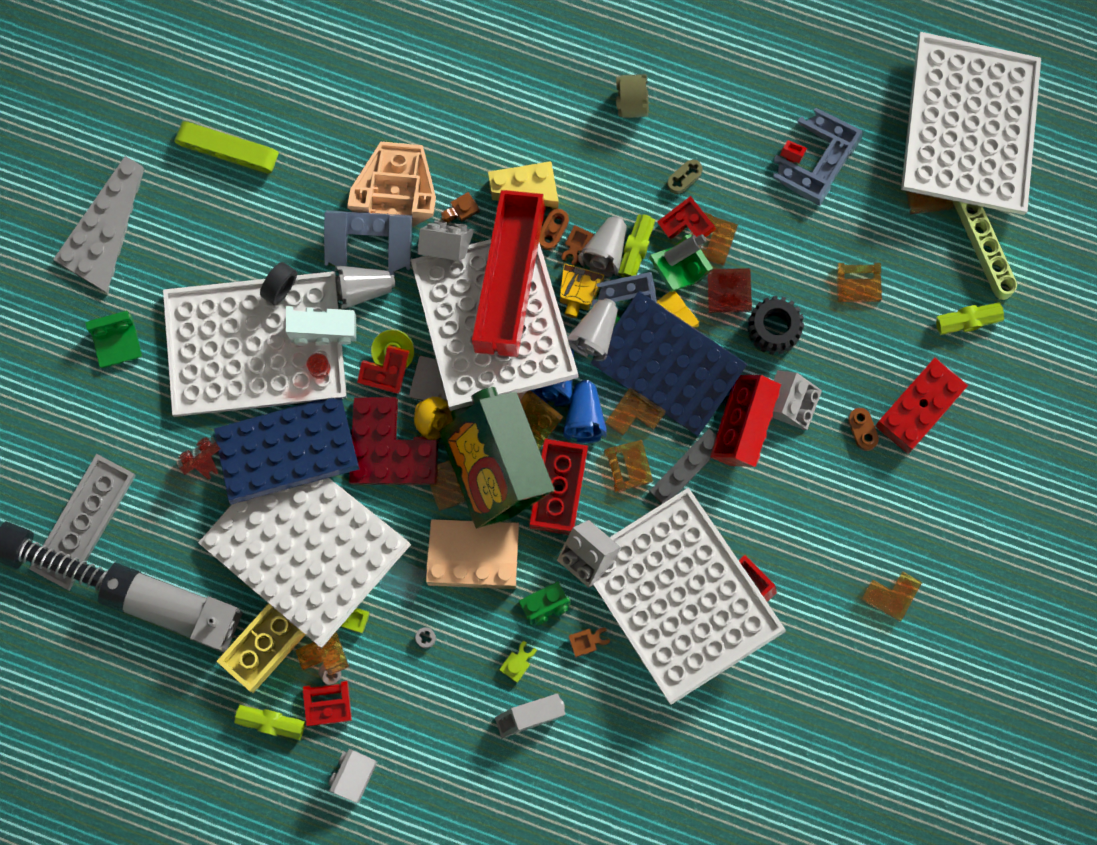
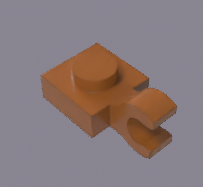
[441,192,480,224]

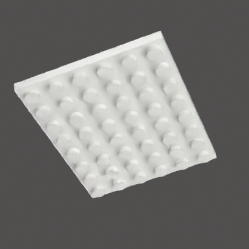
[901,32,1041,215]
[411,239,579,411]
[163,271,347,417]
[198,478,411,648]
[593,487,786,705]

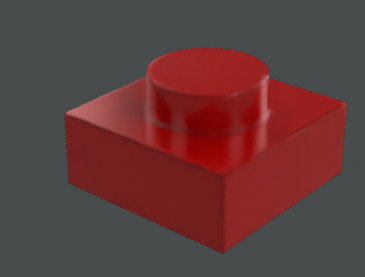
[780,140,807,164]

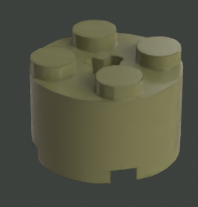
[616,74,649,118]

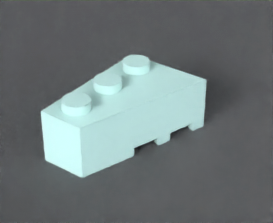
[286,306,356,346]

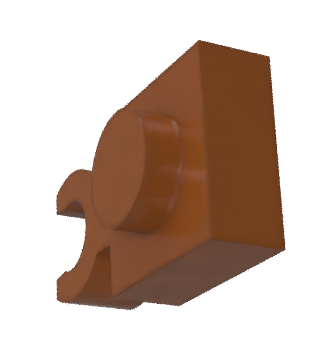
[562,225,594,266]
[568,628,610,658]

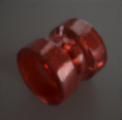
[307,353,331,379]

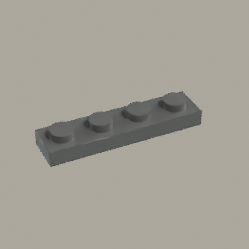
[649,429,717,504]

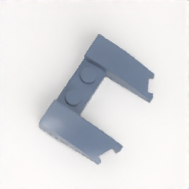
[773,108,862,206]
[324,210,413,276]
[592,272,657,307]

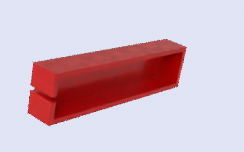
[472,190,545,357]

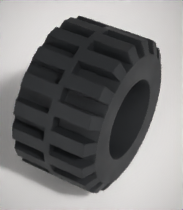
[747,296,804,355]

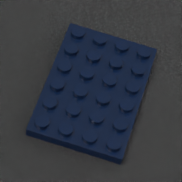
[591,291,748,436]
[214,398,359,505]

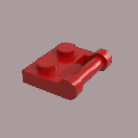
[303,681,352,727]

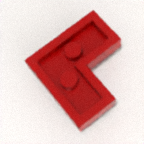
[657,196,716,240]
[357,346,410,394]

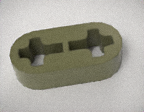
[667,159,703,194]

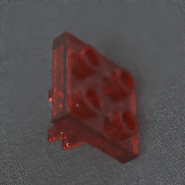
[707,268,752,313]
[177,436,221,480]

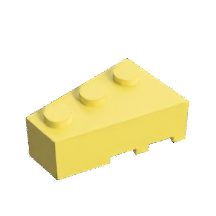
[488,161,559,209]

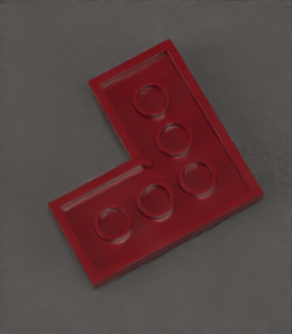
[349,397,439,485]

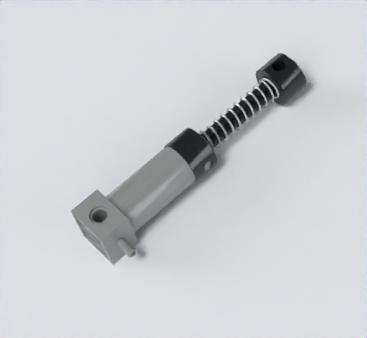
[0,521,243,653]

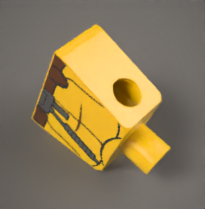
[560,264,604,318]

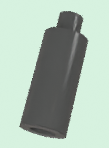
[664,234,706,266]

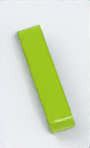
[174,121,279,174]

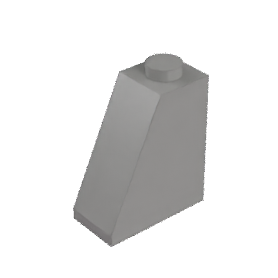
[495,693,566,738]

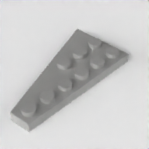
[53,156,144,294]

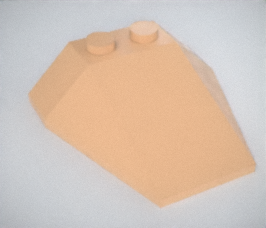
[347,142,436,227]

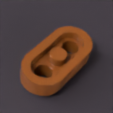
[539,209,569,250]
[848,408,879,451]

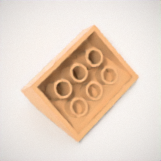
[426,519,519,589]

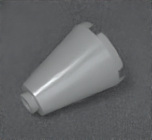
[578,216,627,278]
[335,266,395,309]
[567,298,618,361]

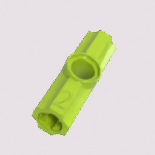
[618,214,655,278]
[936,302,1004,335]
[234,705,305,740]

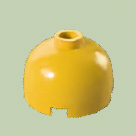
[414,396,453,440]

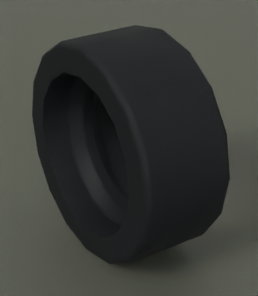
[260,262,297,305]

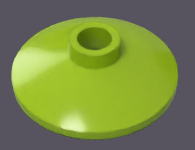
[371,330,414,368]

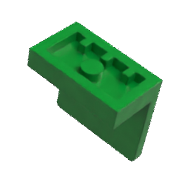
[649,234,713,292]
[85,310,142,368]
[519,581,570,626]

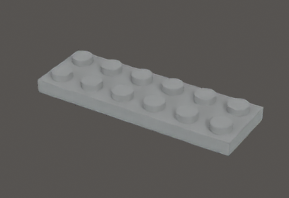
[30,454,136,591]

